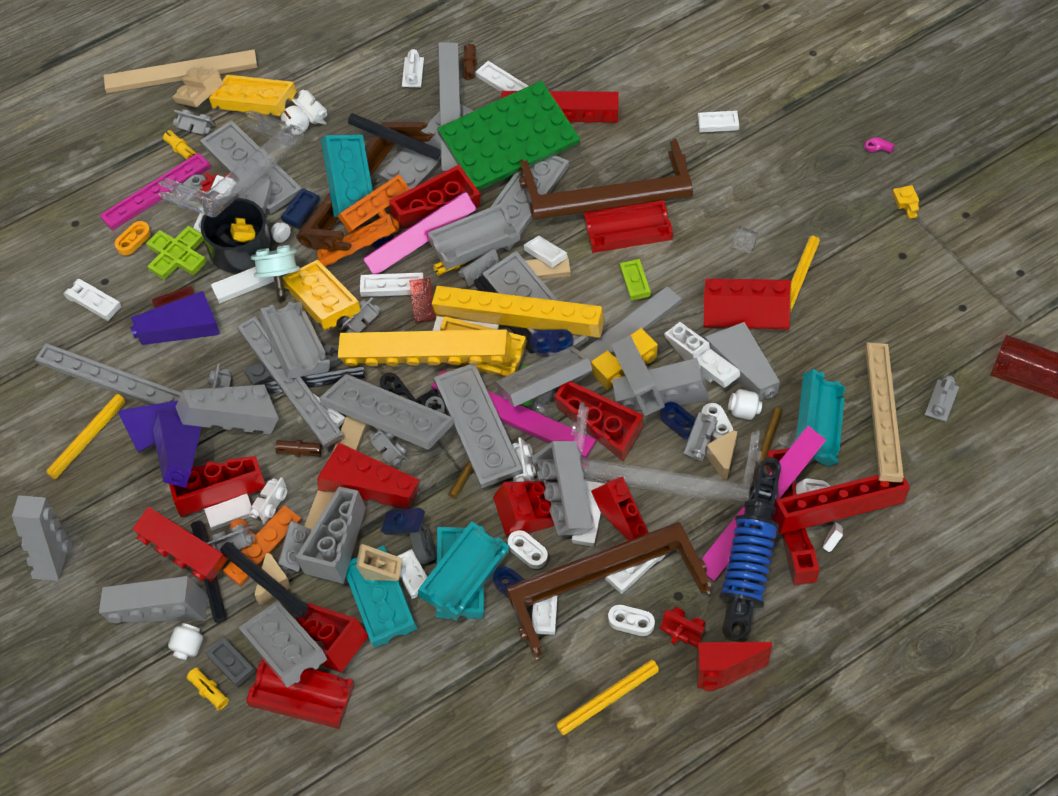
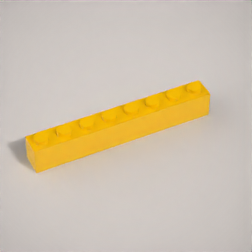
[432,286,605,338]
[338,329,512,367]

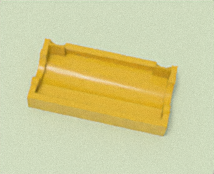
[209,75,297,116]
[282,260,361,330]
[440,316,527,378]

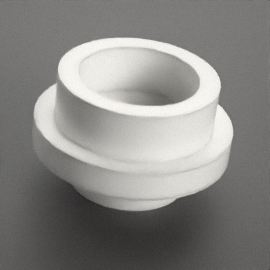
[271,223,291,243]

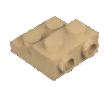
[172,66,224,107]

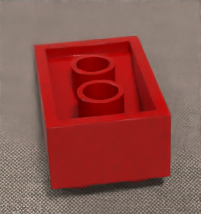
[295,603,369,673]
[696,642,772,691]

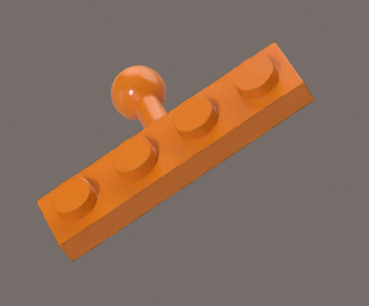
[338,174,410,235]
[317,214,396,266]
[223,505,302,587]

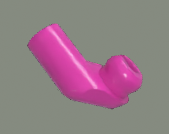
[864,137,895,153]

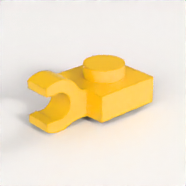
[892,185,919,219]
[231,218,255,242]

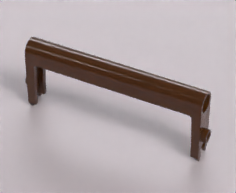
[296,122,434,251]
[519,138,693,220]
[506,522,712,660]

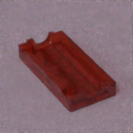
[990,335,1058,399]

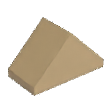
[705,430,738,480]
[356,544,402,581]
[254,553,291,605]

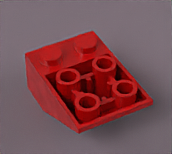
[493,481,555,535]

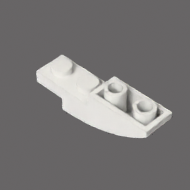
[664,322,740,388]

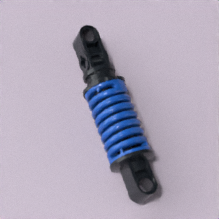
[719,457,781,640]

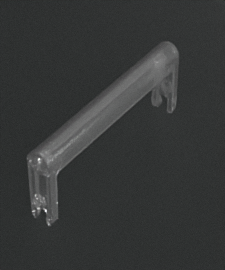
[158,110,305,217]
[571,402,762,506]

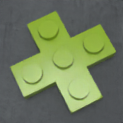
[146,226,207,280]

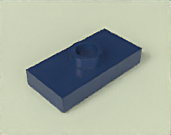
[281,188,320,228]
[381,508,425,535]

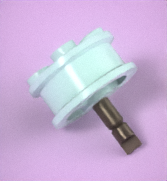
[251,245,300,302]

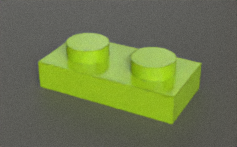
[619,259,651,301]

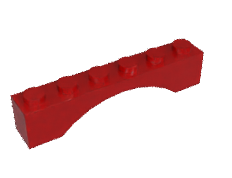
[765,448,819,585]

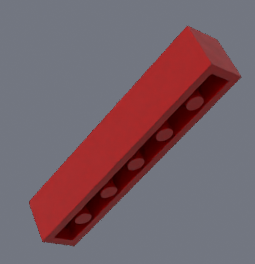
[501,91,619,123]
[773,475,910,534]

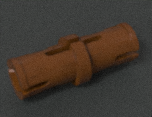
[462,44,477,81]
[275,439,322,457]

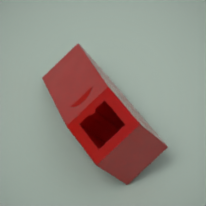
[591,476,649,541]

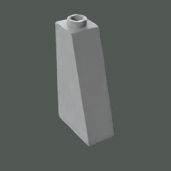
[705,322,780,400]
[611,336,665,416]

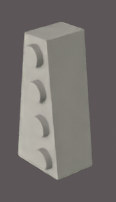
[612,358,710,410]
[176,384,279,435]
[531,441,593,536]
[296,487,366,584]
[12,495,72,581]
[99,576,208,623]

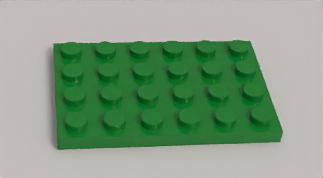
[437,80,580,191]

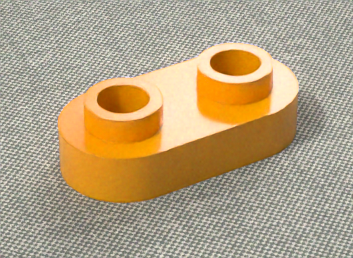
[115,221,151,256]

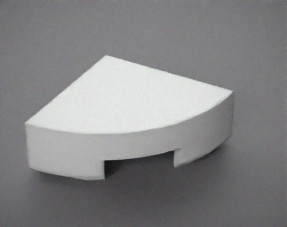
[823,522,843,552]

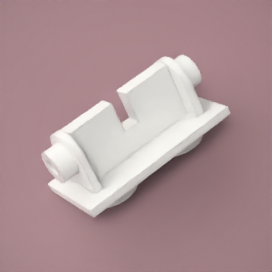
[402,49,424,87]
[292,90,327,125]
[512,437,536,482]
[249,477,288,525]

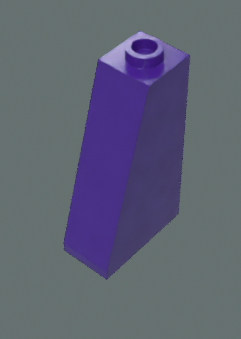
[130,291,220,345]
[118,401,179,452]
[153,411,201,488]

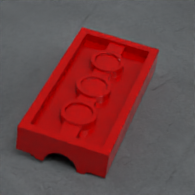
[584,200,673,253]
[246,659,354,729]

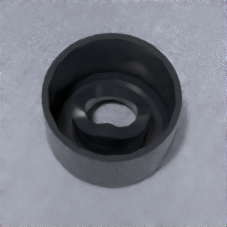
[200,198,272,273]

